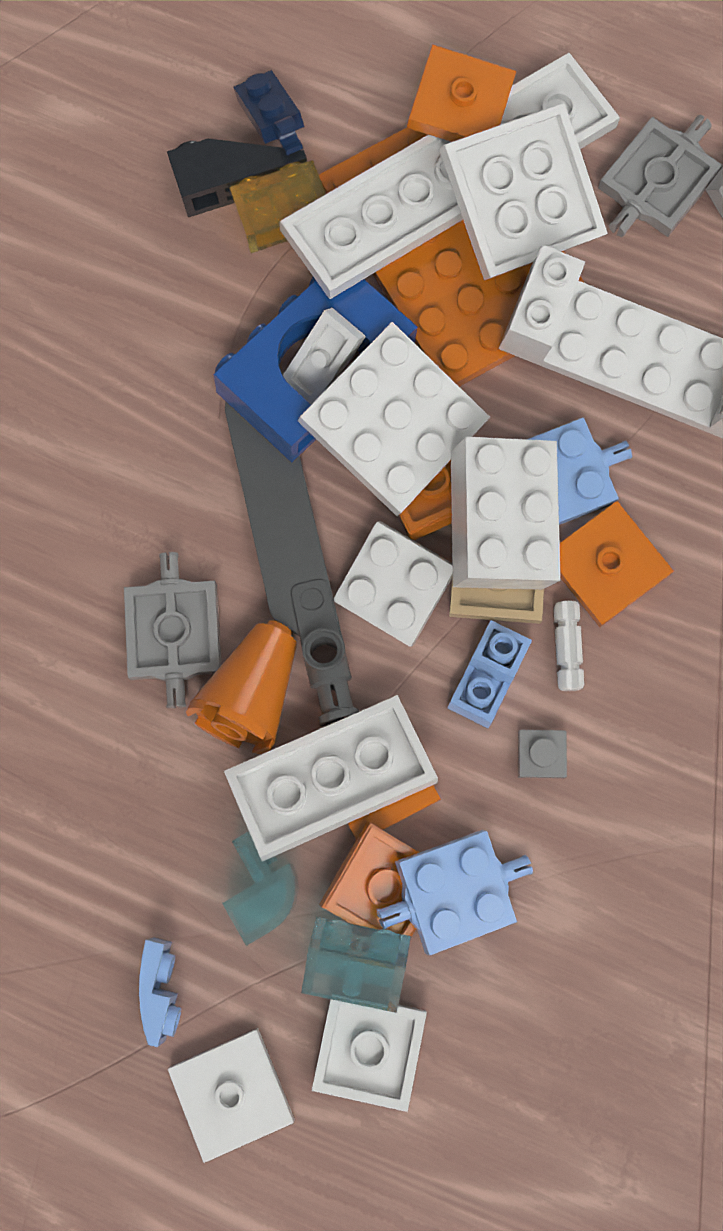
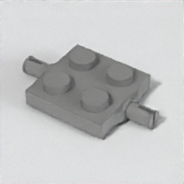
[598,115,723,237]
[124,552,221,708]

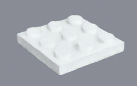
[439,103,608,280]
[298,322,490,516]

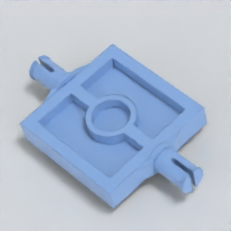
[527,417,632,525]
[377,830,533,955]

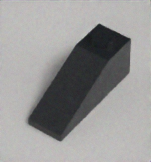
[167,138,309,218]

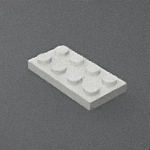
[224,695,438,861]

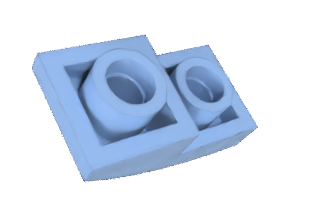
[447,620,532,729]
[139,937,181,1047]

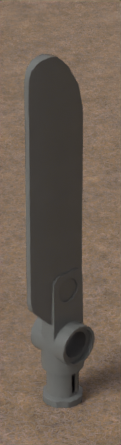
[225,401,359,726]

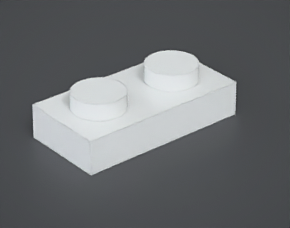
[283,308,366,405]

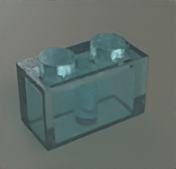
[301,917,411,1013]

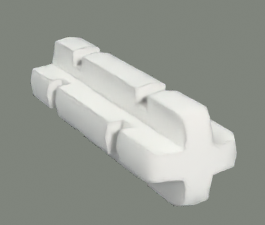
[554,601,584,691]

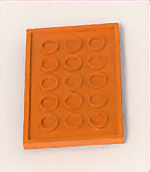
[317,127,585,387]

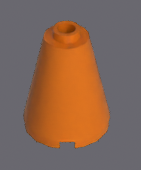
[186,620,297,754]

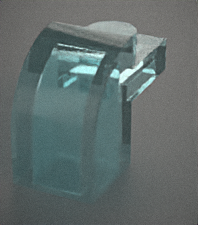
[222,831,299,946]

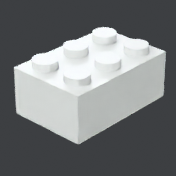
[451,437,560,590]

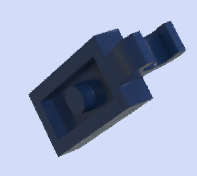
[233,70,305,155]

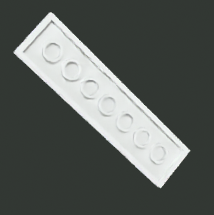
[280,53,620,299]

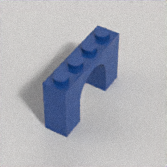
[213,277,417,463]

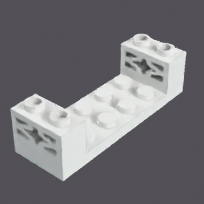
[499,244,723,438]

